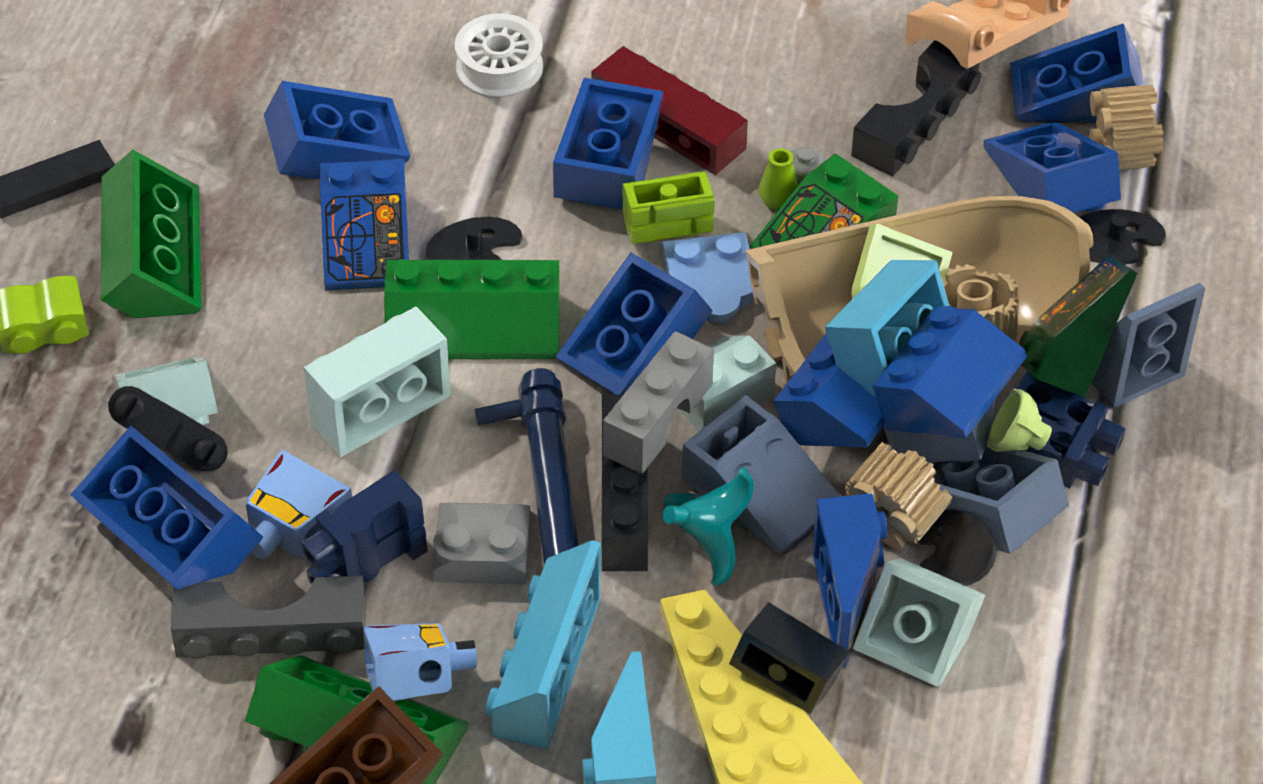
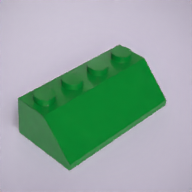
[100,149,202,318]
[384,260,560,359]
[245,655,470,784]

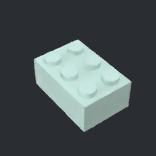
[304,307,450,458]

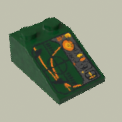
[1018,256,1138,397]

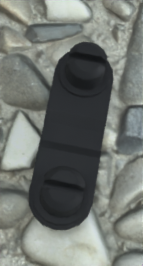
[108,386,228,471]

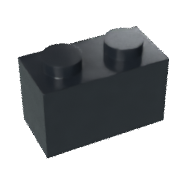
[729,602,850,714]

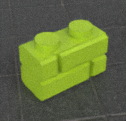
[622,171,715,244]

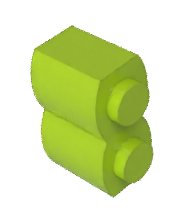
[0,276,89,354]

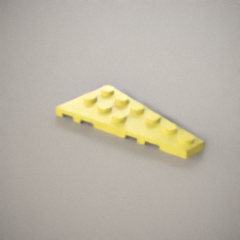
[660,590,863,784]

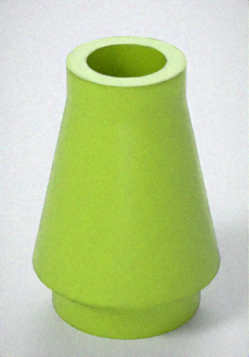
[758,148,798,210]

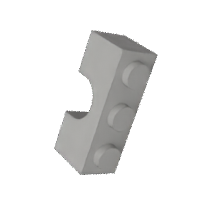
[603,331,714,474]

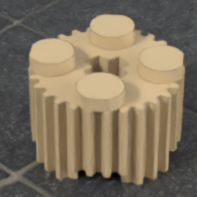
[1089,85,1164,170]
[942,264,1019,341]
[845,442,952,551]

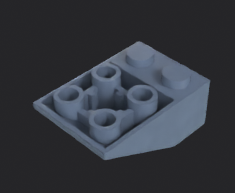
[682,395,841,555]

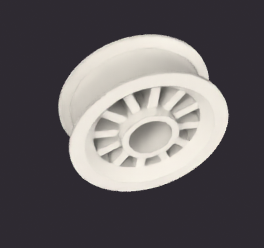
[455,14,543,97]

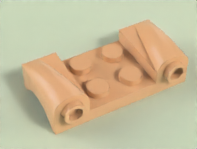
[906,0,1071,69]

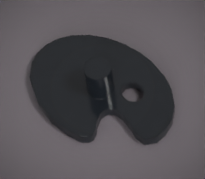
[1079,209,1166,265]
[426,217,523,260]
[917,509,997,586]

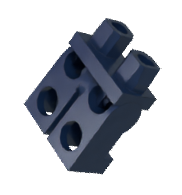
[1017,371,1126,489]
[301,470,428,585]

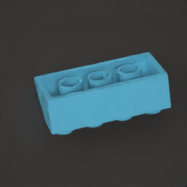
[485,540,601,750]

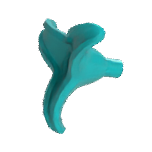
[663,467,754,586]

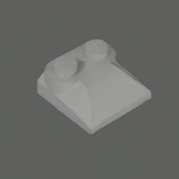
[432,502,530,584]

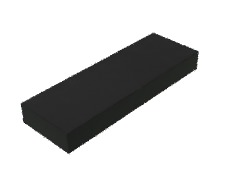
[0,140,115,219]

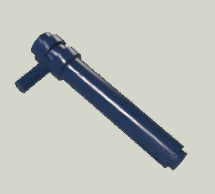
[475,368,579,565]

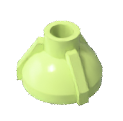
[986,389,1052,452]

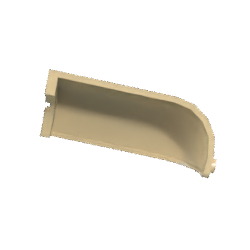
[745,196,1093,387]

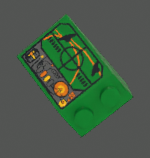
[749,153,898,249]

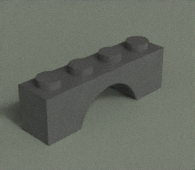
[171,576,366,658]

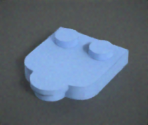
[662,232,754,323]

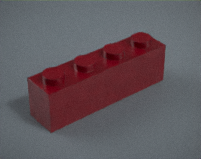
[591,46,748,175]

